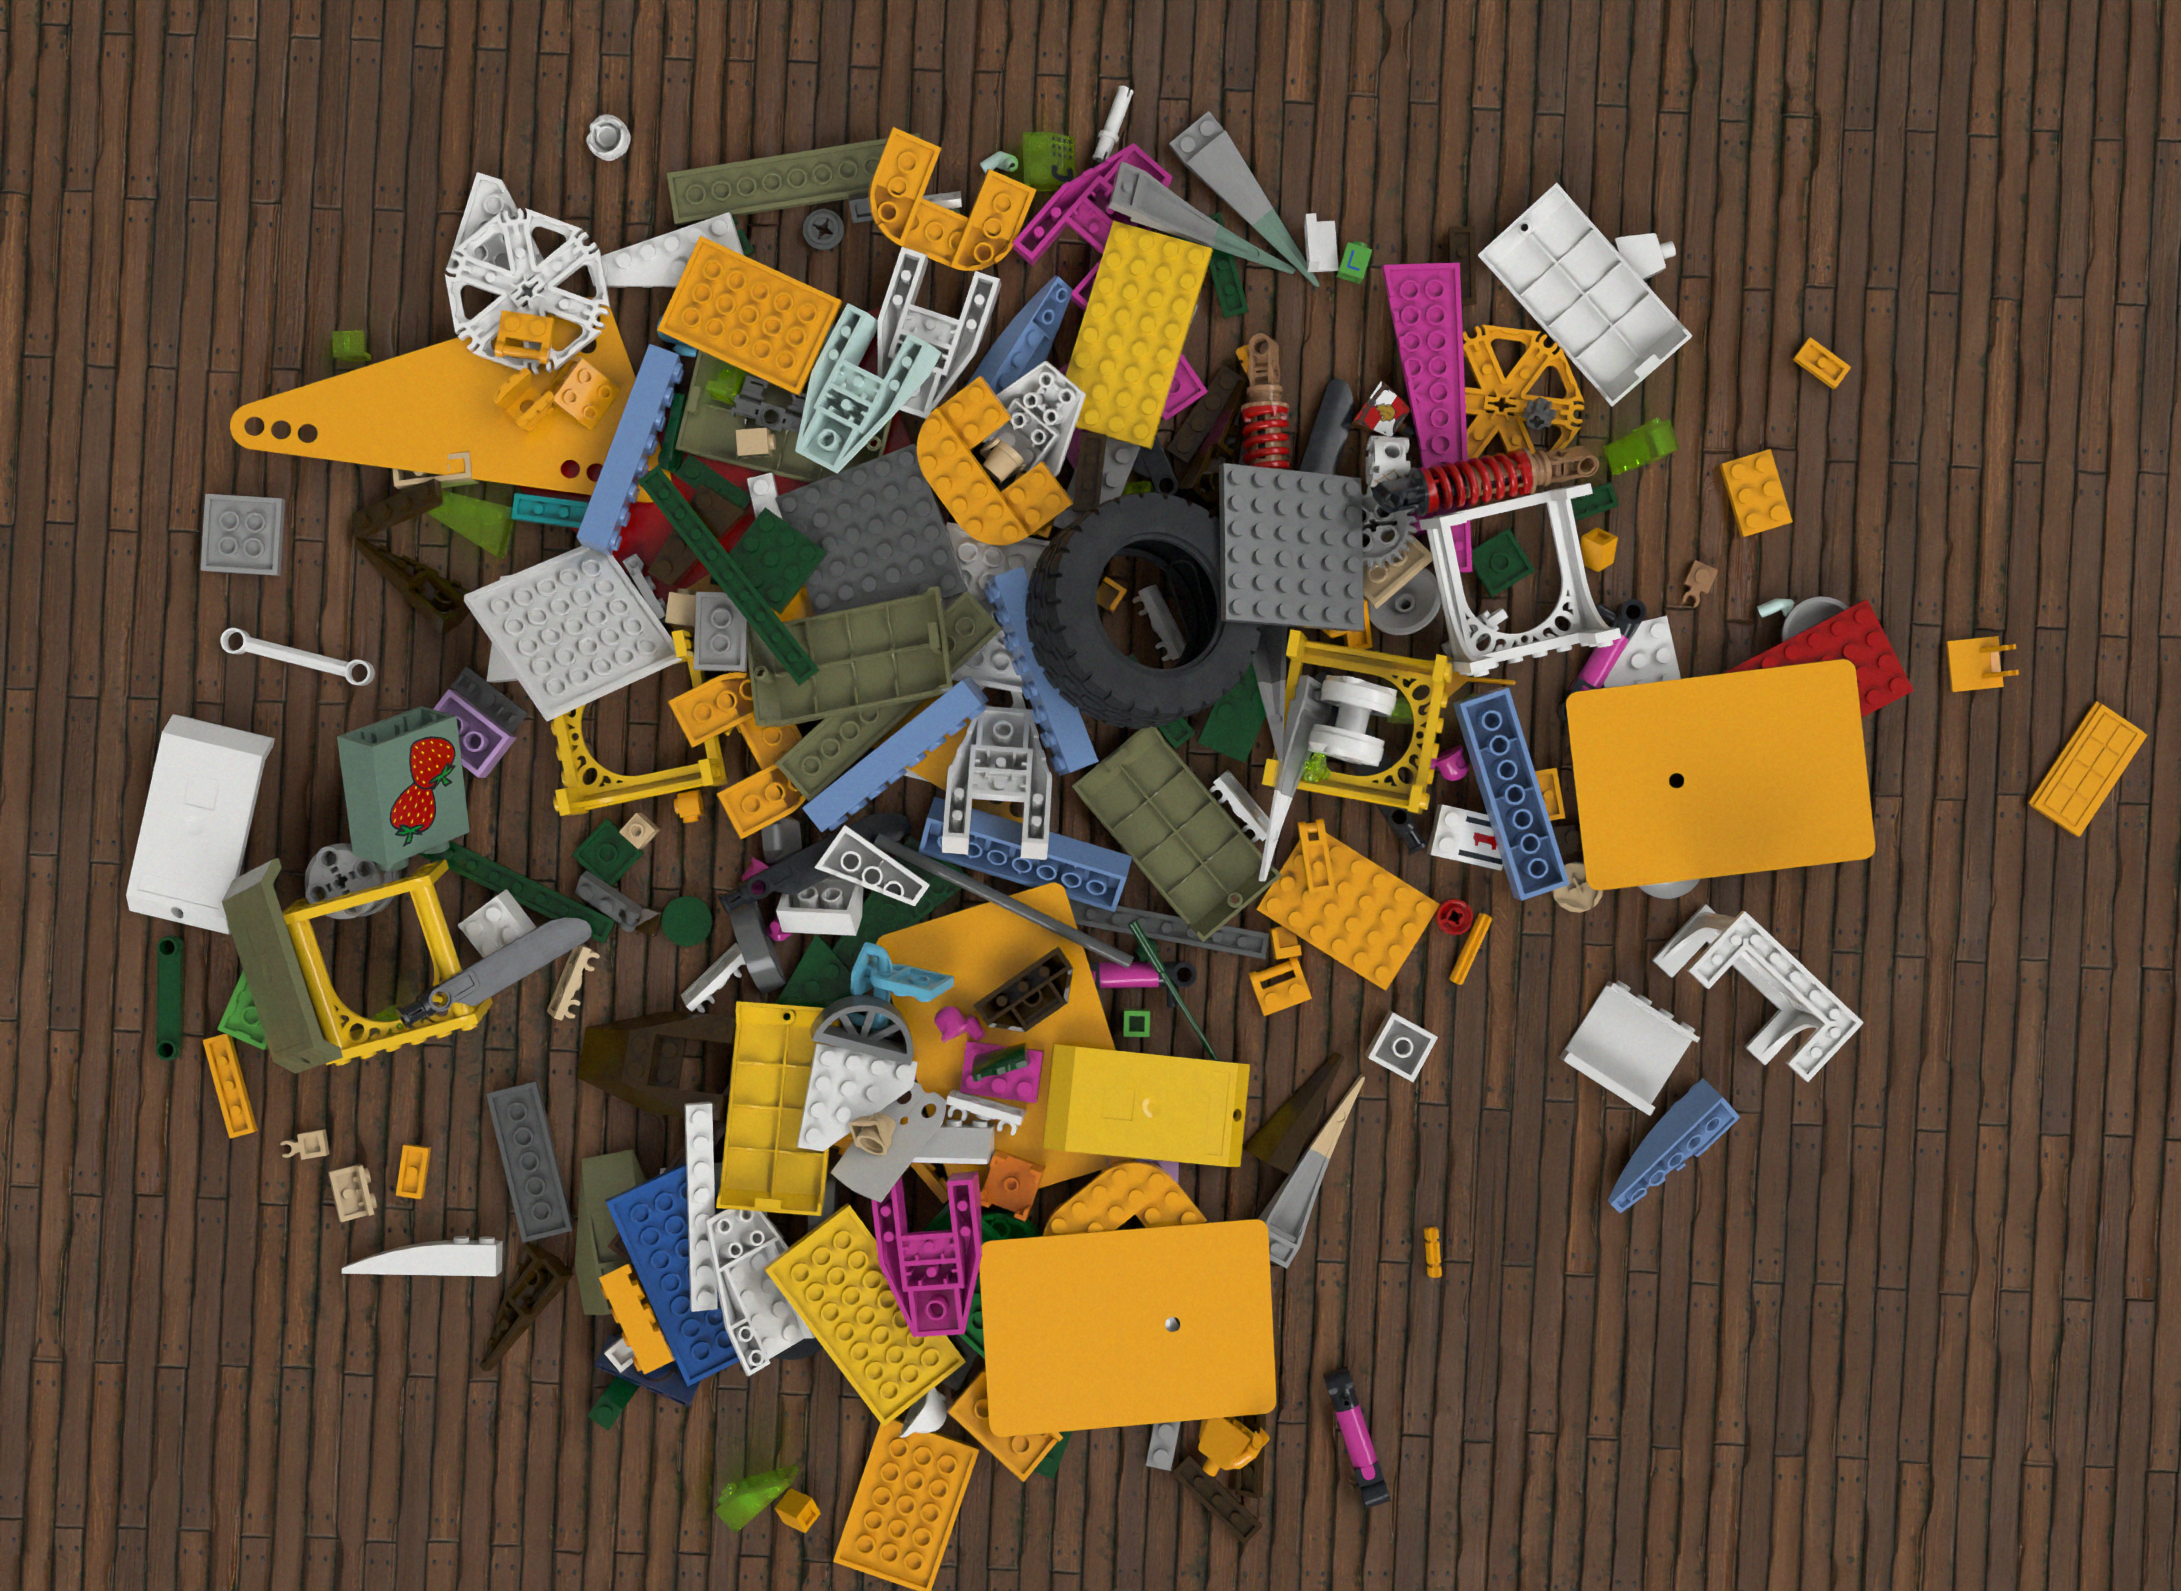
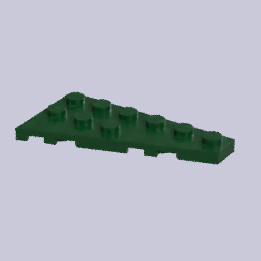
[832,836,974,972]
[776,934,866,1021]

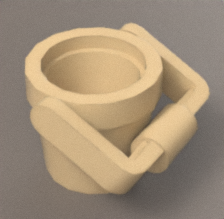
[980,437,1026,483]
[849,1112,896,1156]

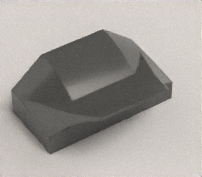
[761,815,802,864]

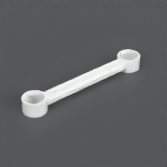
[220,628,375,686]

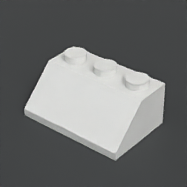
[776,876,863,936]
[912,1119,995,1164]

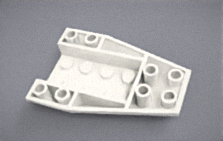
[704,1209,815,1376]

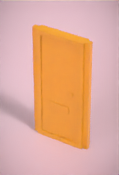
[2027,701,2147,837]

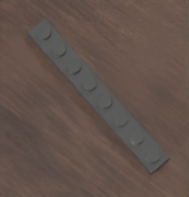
[1068,898,1270,959]

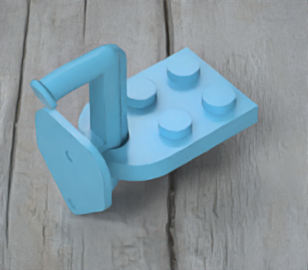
[847,942,954,1031]

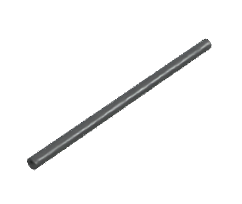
[874,833,1134,969]

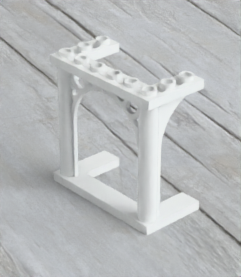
[1419,483,1621,677]
[1651,904,1864,1082]

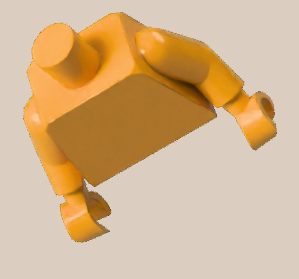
[1198,1417,1270,1477]

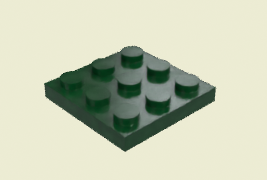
[729,507,827,615]

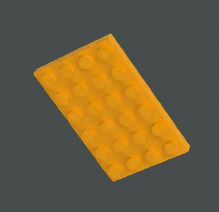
[657,236,842,396]
[1256,832,1440,991]
[833,1418,980,1591]

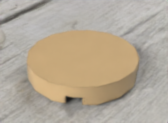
[1552,862,1603,913]

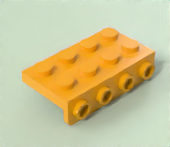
[947,1368,1063,1482]

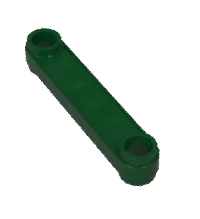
[156,935,185,1061]

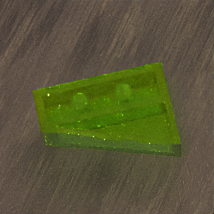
[1603,417,1680,476]

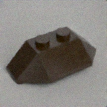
[973,946,1074,1032]

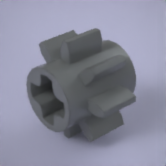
[1522,397,1556,430]

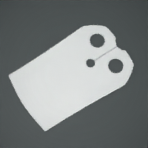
[831,1082,946,1203]

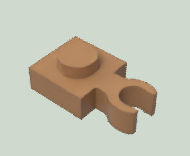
[1680,560,1718,608]

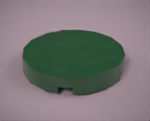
[661,895,714,947]

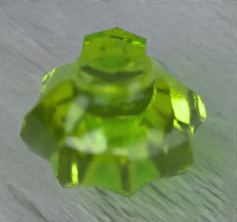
[1303,753,1331,782]

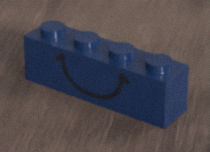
[595,1334,703,1408]

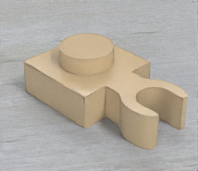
[281,1129,330,1160]

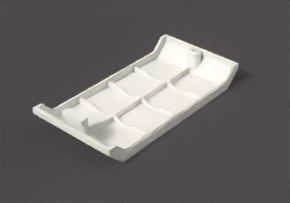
[1478,183,1692,406]
[126,714,275,934]

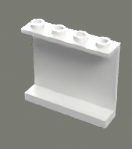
[1559,980,1700,1116]

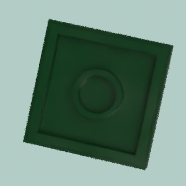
[1471,527,1535,598]
[571,818,645,887]

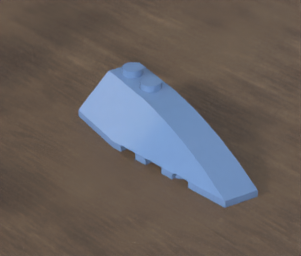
[1608,1078,1740,1213]

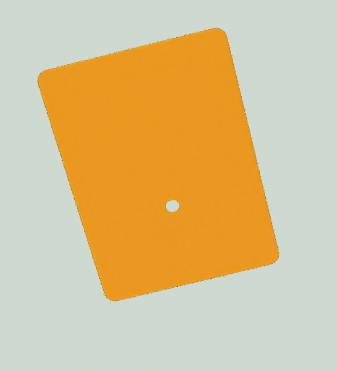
[1566,659,1875,891]
[876,883,1138,1206]
[979,1219,1276,1437]

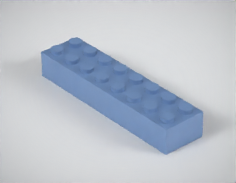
[577,344,684,556]
[984,566,1099,776]
[803,676,989,832]
[1453,687,1570,901]
[918,797,1132,912]

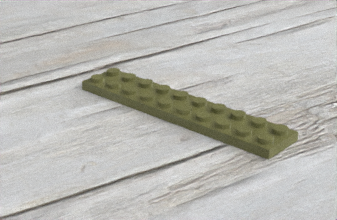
[667,133,928,226]
[775,590,1003,802]

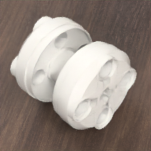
[1308,675,1397,767]

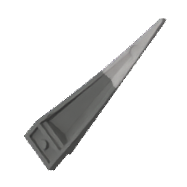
[1252,624,1288,763]

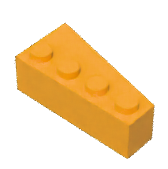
[599,1264,675,1375]

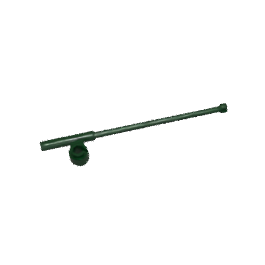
[1128,919,1220,1061]

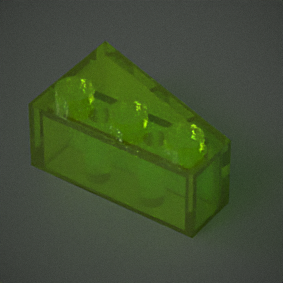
[428,490,514,560]

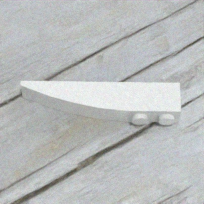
[342,1236,503,1276]

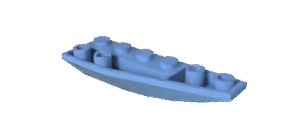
[966,275,1073,395]

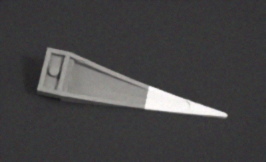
[1259,675,1333,881]

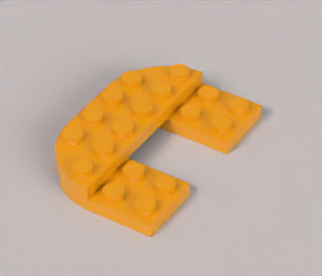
[868,127,1036,271]
[917,376,1074,545]
[668,672,806,840]
[1043,1160,1207,1236]

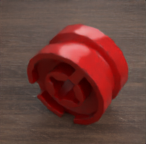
[1435,898,1473,935]

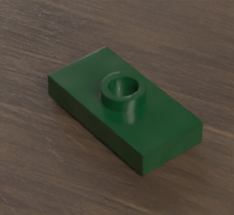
[1571,482,1620,522]

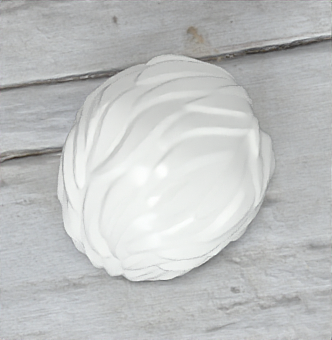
[586,114,631,161]

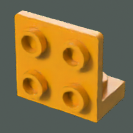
[541,356,620,430]

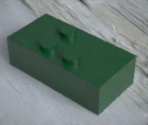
[1197,661,1266,763]

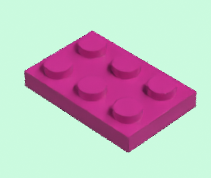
[960,1040,1044,1103]

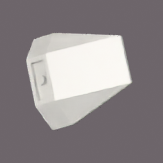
[983,361,1086,478]

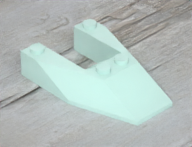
[795,303,941,474]

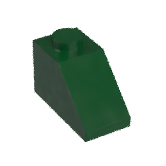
[588,1376,640,1431]

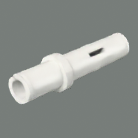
[1092,86,1134,163]

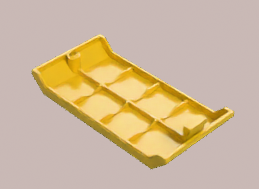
[716,1001,840,1216]
[1042,1044,1250,1167]

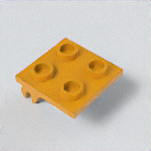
[1946,636,2019,692]

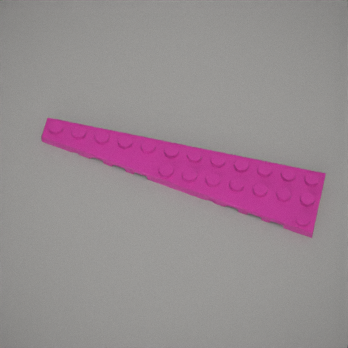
[1382,263,1472,573]

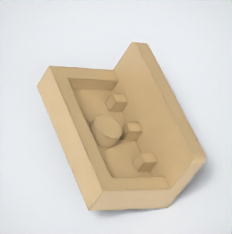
[328,1164,377,1222]

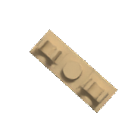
[547,943,600,1020]

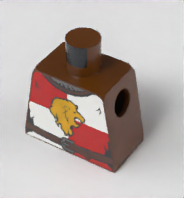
[1351,380,1415,438]

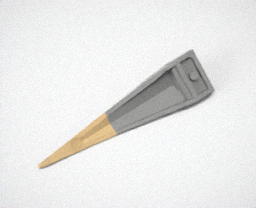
[1258,1074,1365,1268]

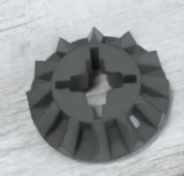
[803,209,844,251]

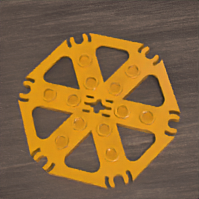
[1463,325,1584,460]

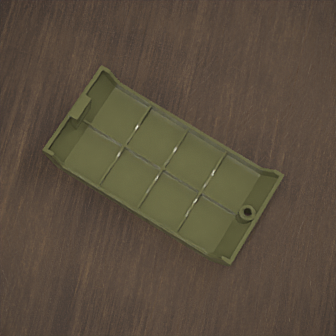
[675,350,892,484]
[747,586,953,727]
[1072,727,1282,942]
[222,858,343,1074]

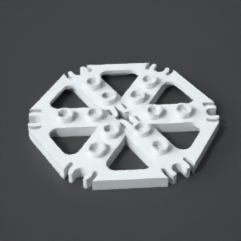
[445,208,611,375]

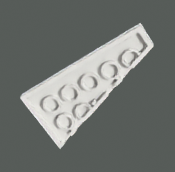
[587,212,744,287]

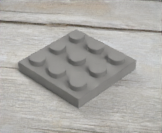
[200,494,285,576]

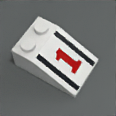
[1427,804,1503,871]

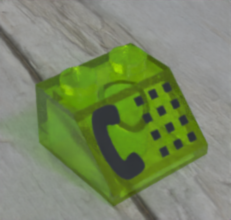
[1022,132,1076,191]

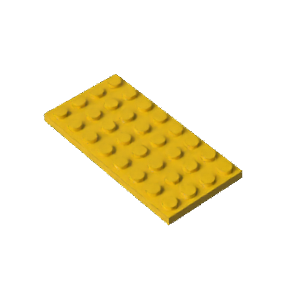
[1066,221,1213,450]
[763,1203,966,1427]

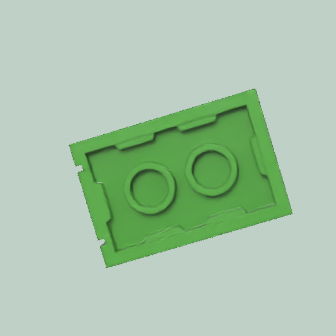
[217,970,269,1050]

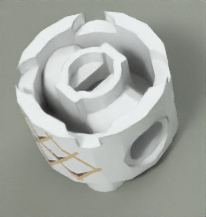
[1365,435,1410,487]

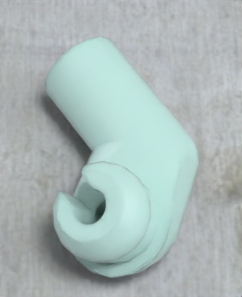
[979,151,1018,174]
[1757,598,1795,618]

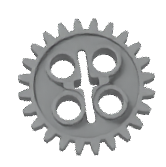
[1361,487,1418,570]

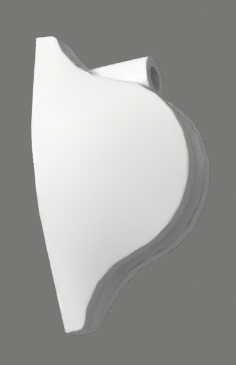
[899,1387,947,1438]

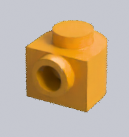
[674,790,705,823]

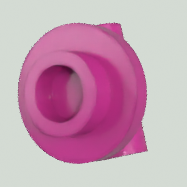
[766,916,792,941]

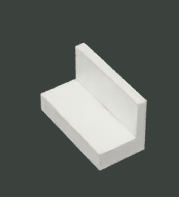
[1304,213,1339,272]

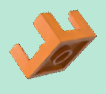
[980,1149,1046,1221]

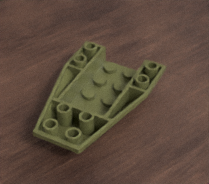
[575,1149,647,1315]

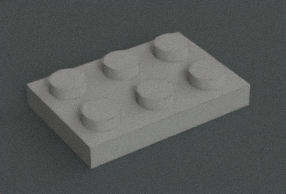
[693,592,749,672]

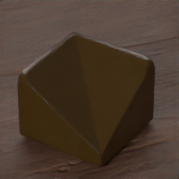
[635,904,663,937]

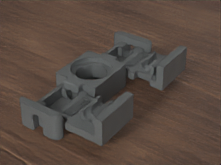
[730,375,807,434]

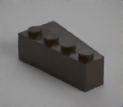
[648,484,750,586]

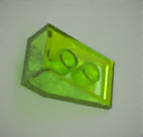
[715,1464,799,1534]

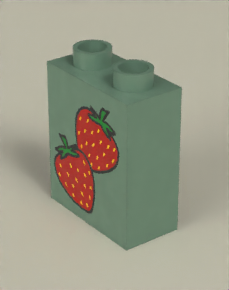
[337,706,470,871]

